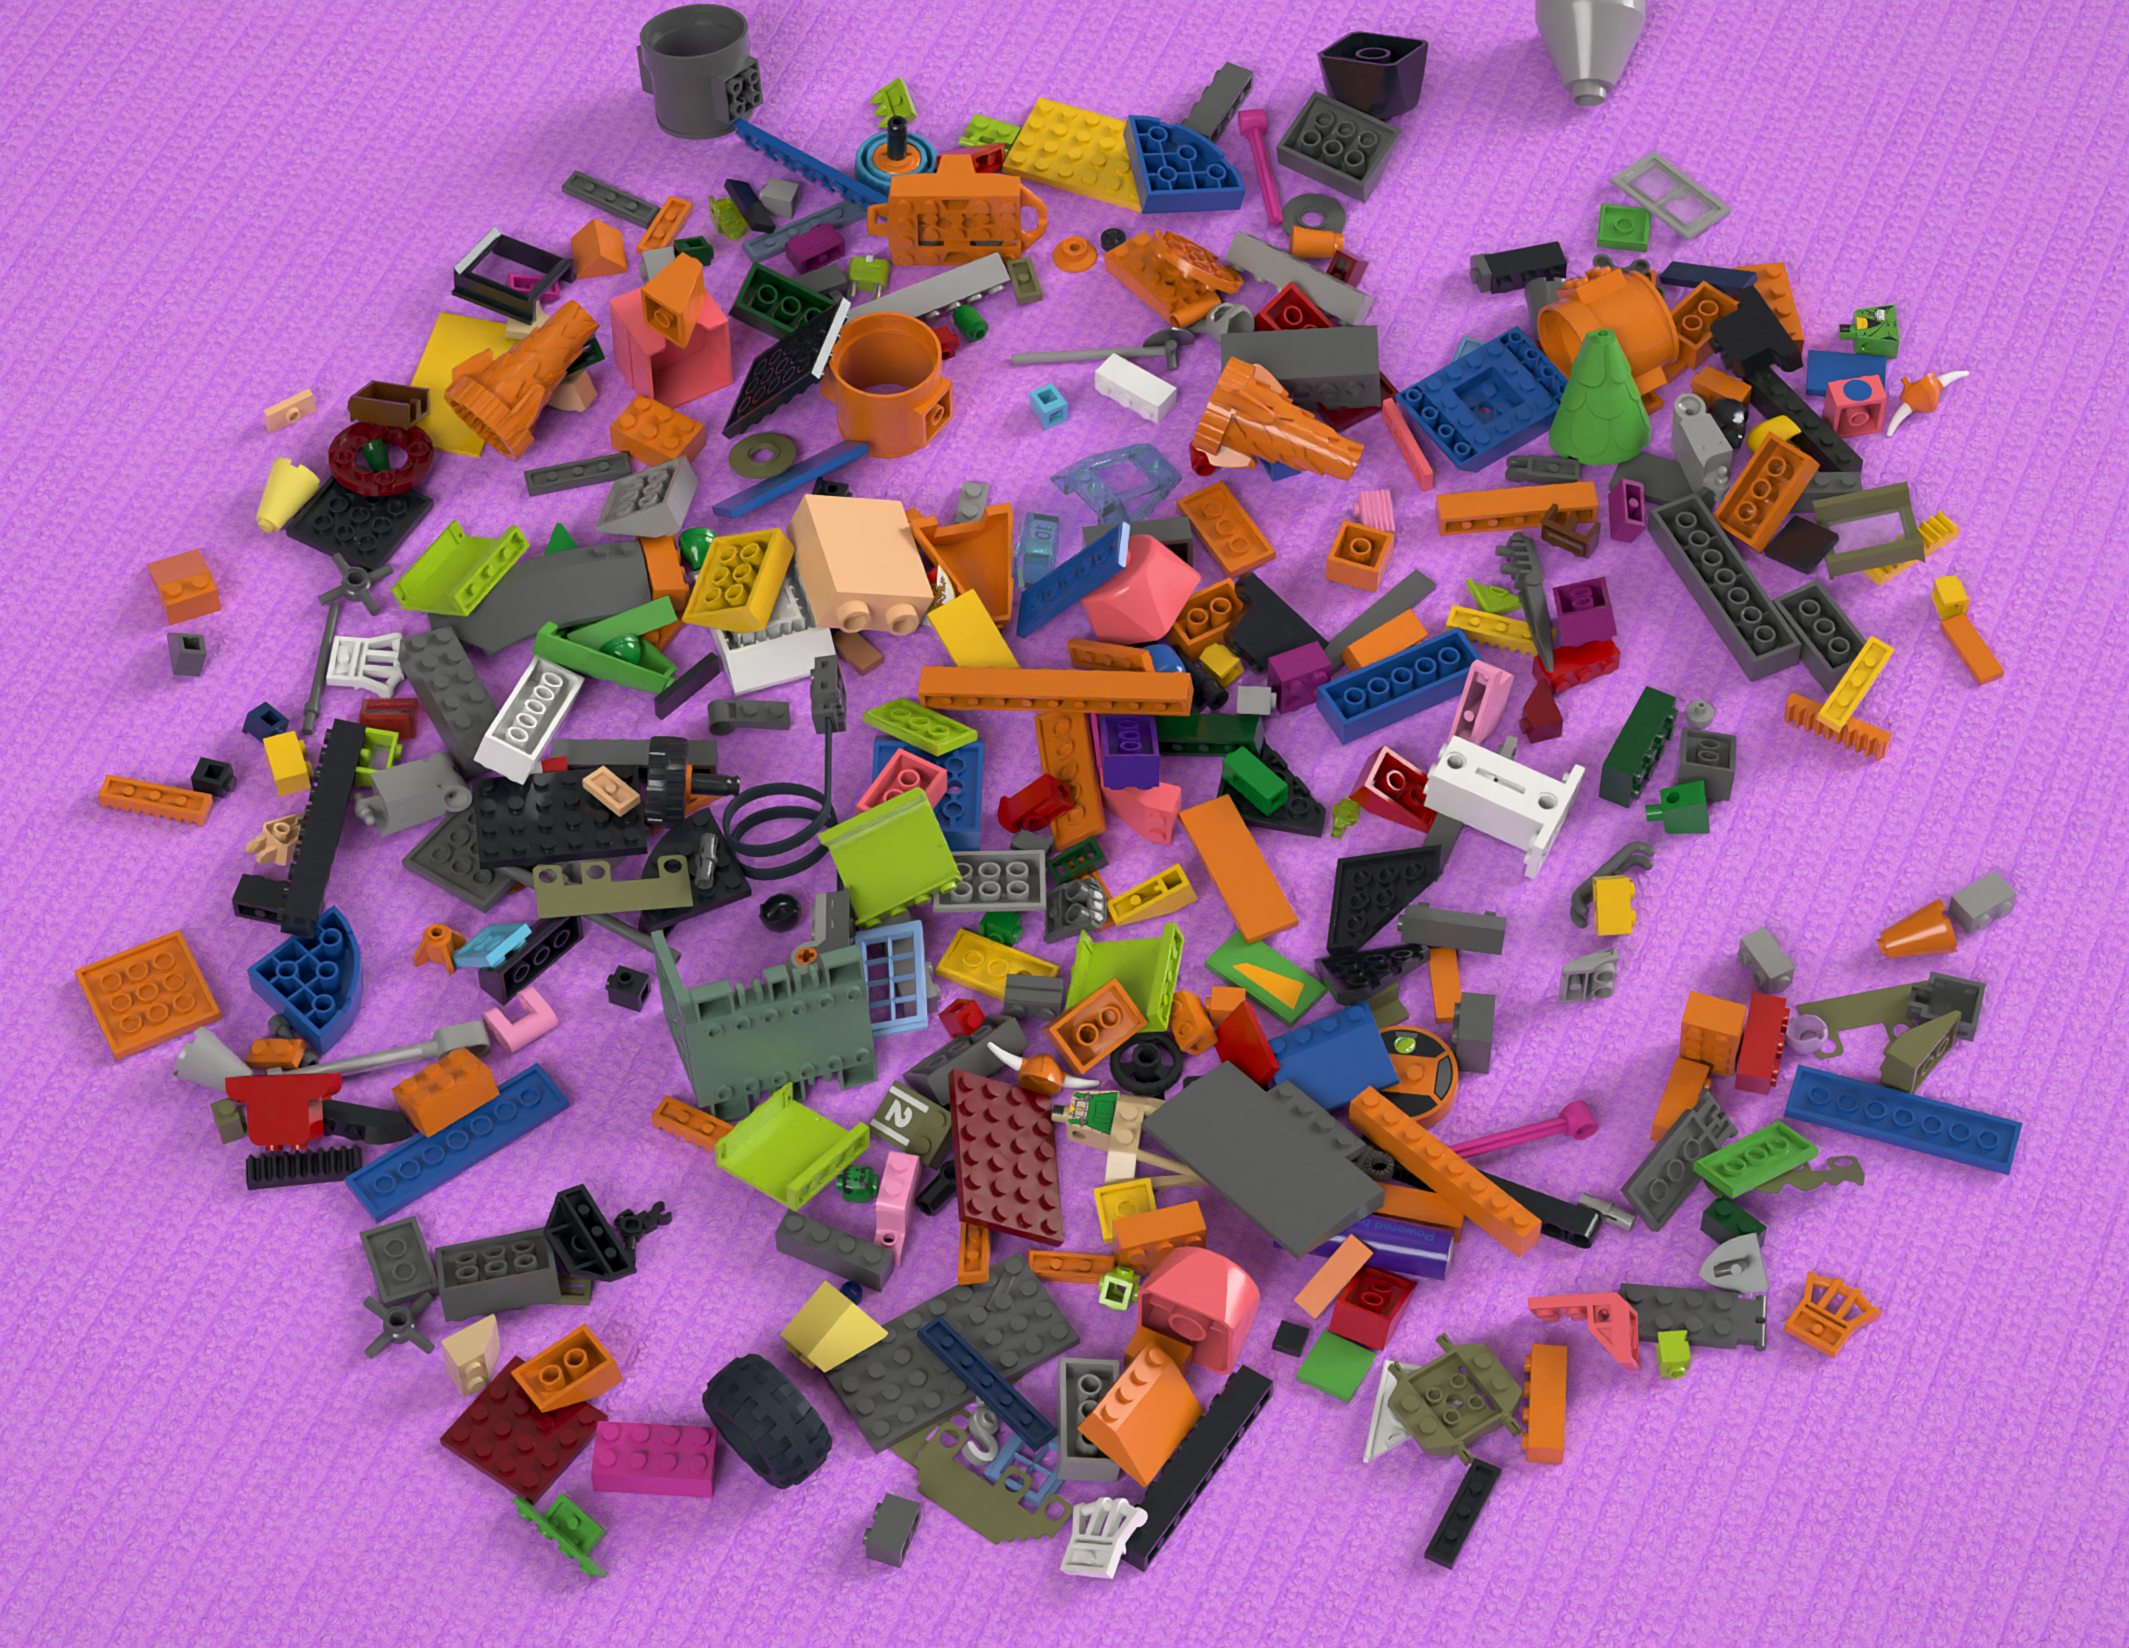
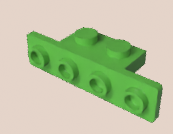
[512,1493,608,1578]

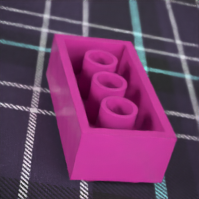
[591,1421,719,1498]

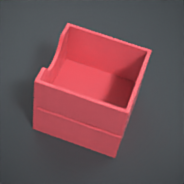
[609,287,733,409]

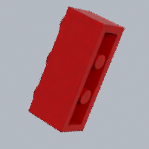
[1532,639,1621,695]

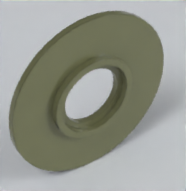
[728,433,797,479]

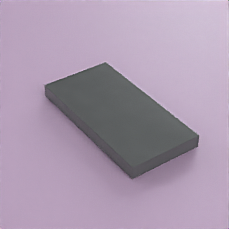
[1609,451,1717,514]

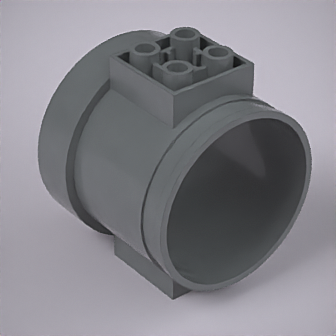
[636,4,764,140]

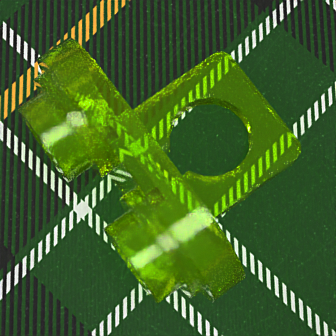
[708,195,747,240]

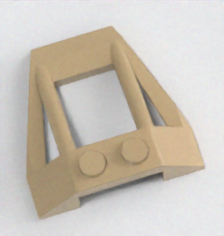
[1104,1093,1209,1192]

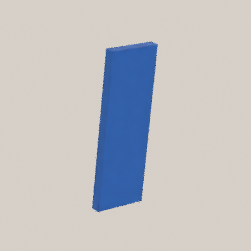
[711,440,869,519]
[1016,521,1130,639]

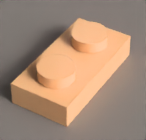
[582,766,641,817]

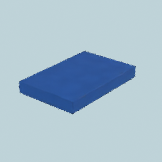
[1806,350,1886,397]

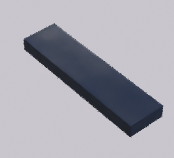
[1659,261,1758,294]

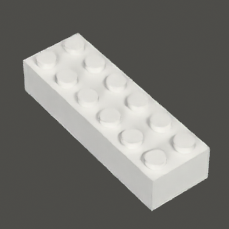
[474,655,585,785]

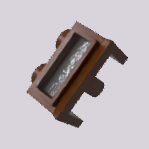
[1540,503,1601,559]

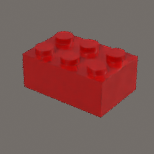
[1734,992,1790,1095]

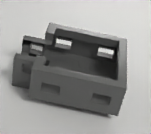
[1905,971,1986,1042]

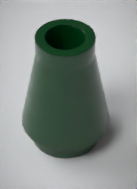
[362,438,392,473]

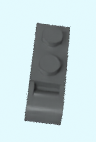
[707,699,791,736]

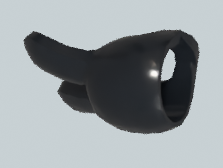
[1706,398,1749,451]

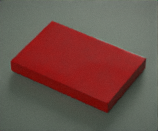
[1214,1001,1280,1088]

